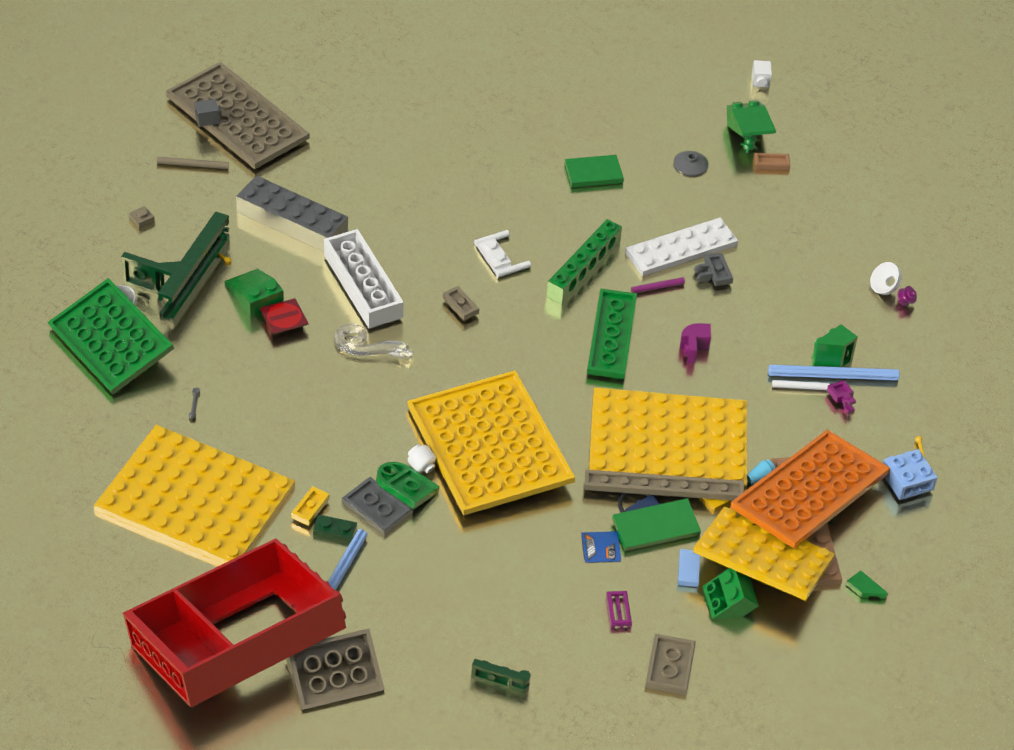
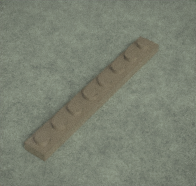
[584,470,744,500]

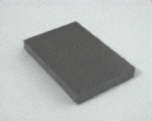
[342,477,413,536]

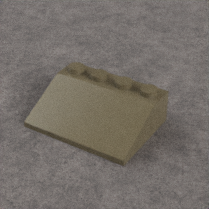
[286,628,385,710]

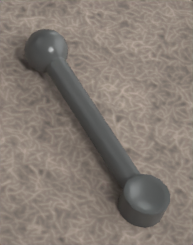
[189,388,200,419]

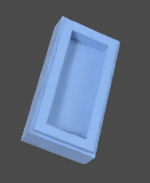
[678,549,700,587]

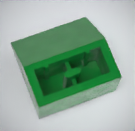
[810,324,858,367]
[703,568,759,620]

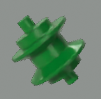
[740,136,759,153]

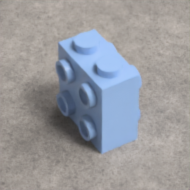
[883,449,938,500]

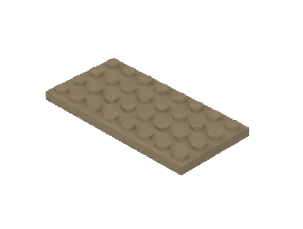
[166,62,310,169]

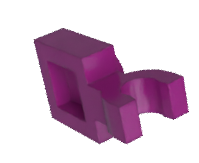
[827,380,856,414]

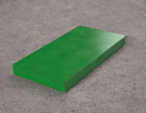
[612,498,701,551]

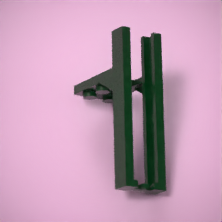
[121,211,230,324]

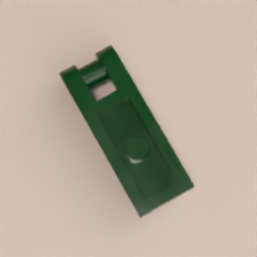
[471,659,531,693]

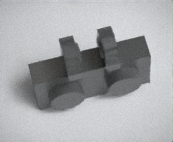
[694,253,733,286]

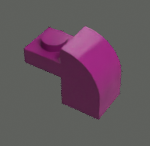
[679,323,711,363]

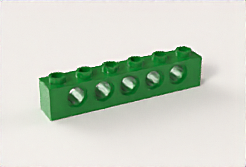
[546,219,622,305]

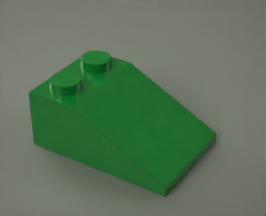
[727,100,776,137]
[224,268,284,319]

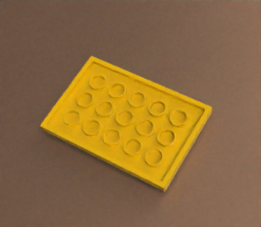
[693,507,835,601]

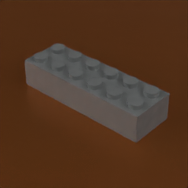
[236,175,348,252]

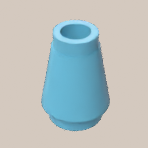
[747,459,775,485]

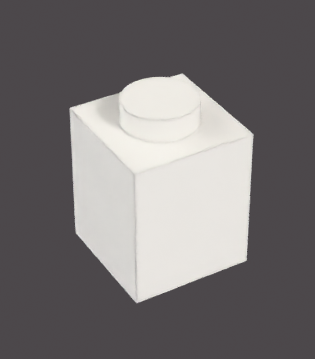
[752,60,772,87]

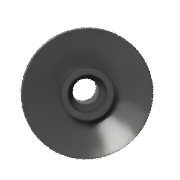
[673,151,709,176]

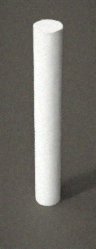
[772,380,830,390]

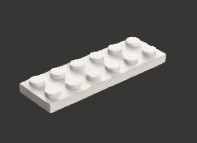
[625,218,738,276]

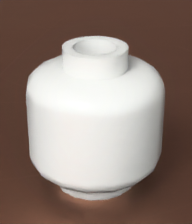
[407,444,436,474]

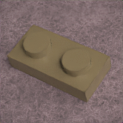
[443,286,479,321]

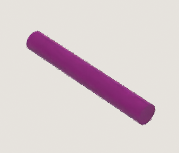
[631,277,685,293]

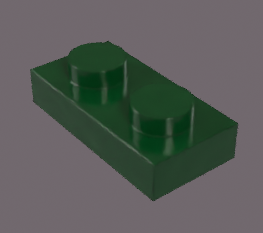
[313,514,357,542]

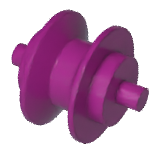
[897,286,917,306]

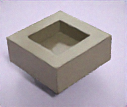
[129,206,155,229]

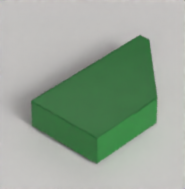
[846,570,888,599]

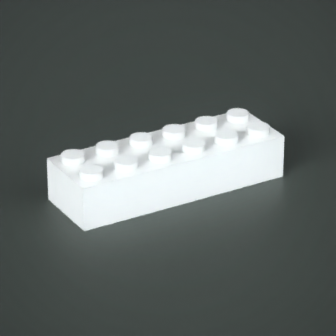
[324,229,404,328]

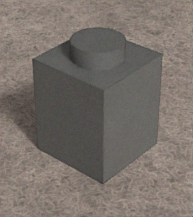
[194,99,222,127]

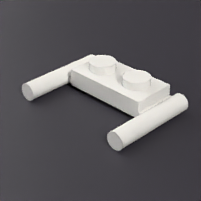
[474,230,531,278]

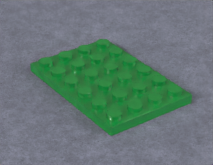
[47,278,175,394]

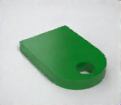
[376,462,440,509]

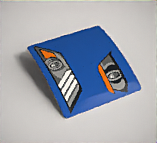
[581,531,621,562]

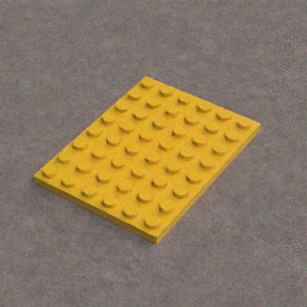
[407,370,575,516]
[589,387,747,491]
[94,425,295,564]

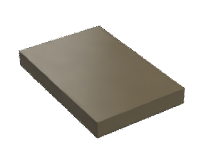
[645,634,696,696]

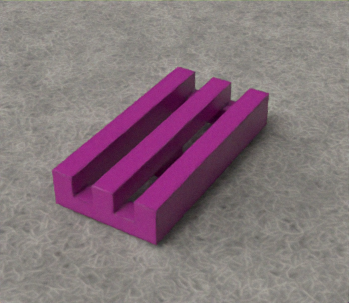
[606,591,632,629]

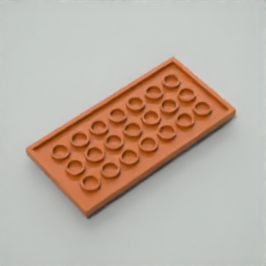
[730,429,890,548]

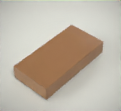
[753,153,791,170]

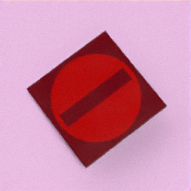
[260,298,309,335]

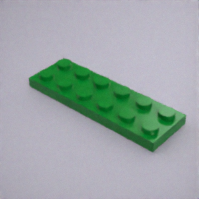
[587,288,637,379]

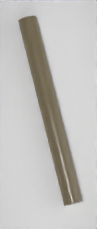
[157,157,229,169]

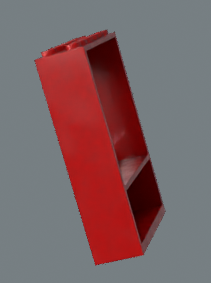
[123,538,346,707]

